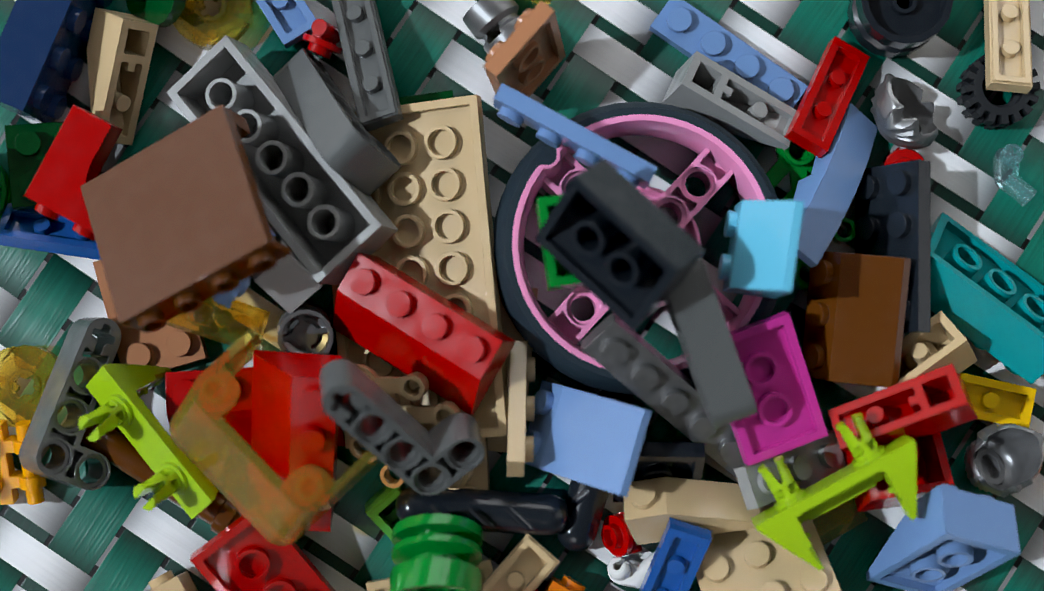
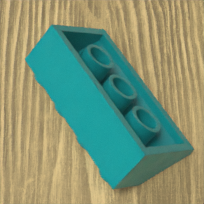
[930,212,1044,384]

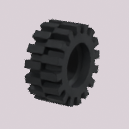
[956,55,1041,130]

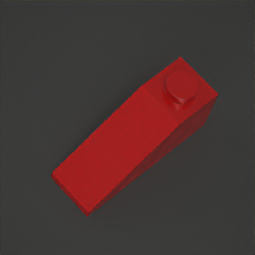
[827,363,978,452]

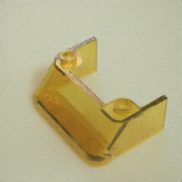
[169,328,378,546]

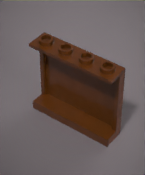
[80,104,292,333]

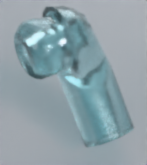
[993,144,1037,206]

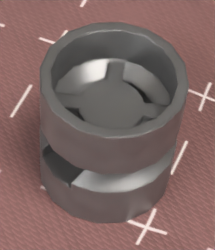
[463,0,520,54]
[277,302,333,355]

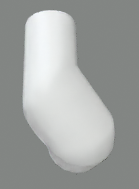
[607,552,655,589]

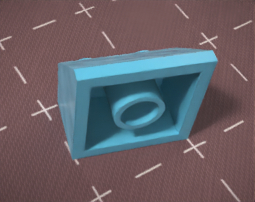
[718,200,804,299]

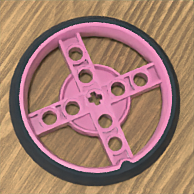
[493,102,778,395]

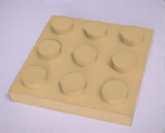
[696,501,842,591]

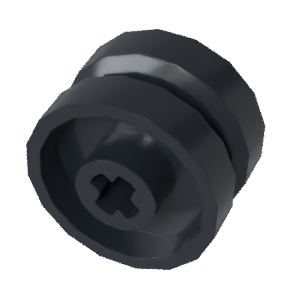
[847,0,954,58]

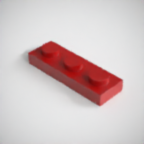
[785,36,870,158]

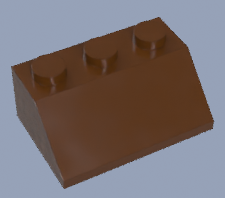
[802,251,911,388]

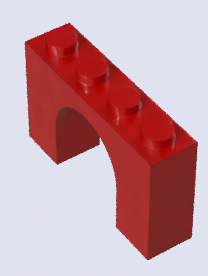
[24,105,123,241]

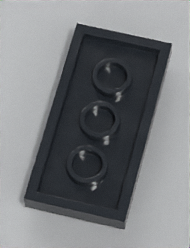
[855,159,931,333]

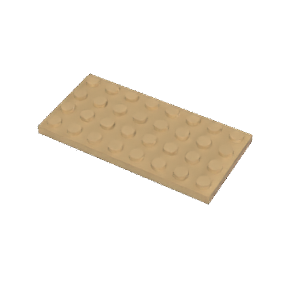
[332,94,509,449]

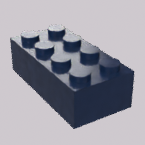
[0,0,113,123]

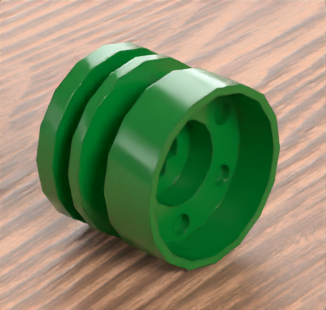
[389,513,483,591]

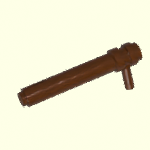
[80,424,250,534]

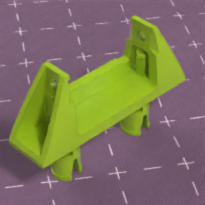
[78,364,233,520]
[751,413,917,570]

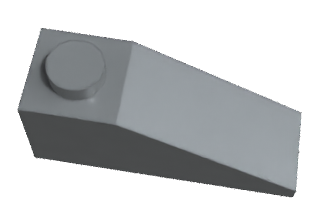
[662,51,797,150]

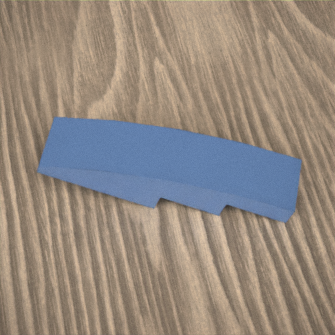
[793,103,878,268]

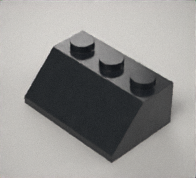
[535,159,706,331]

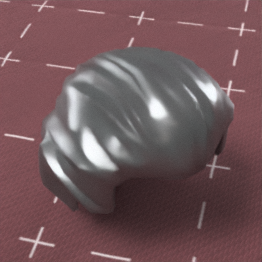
[870,73,939,149]
[964,423,1044,498]

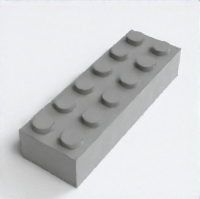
[166,35,398,285]

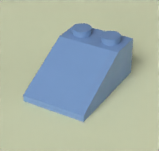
[525,380,652,497]
[866,484,1021,591]

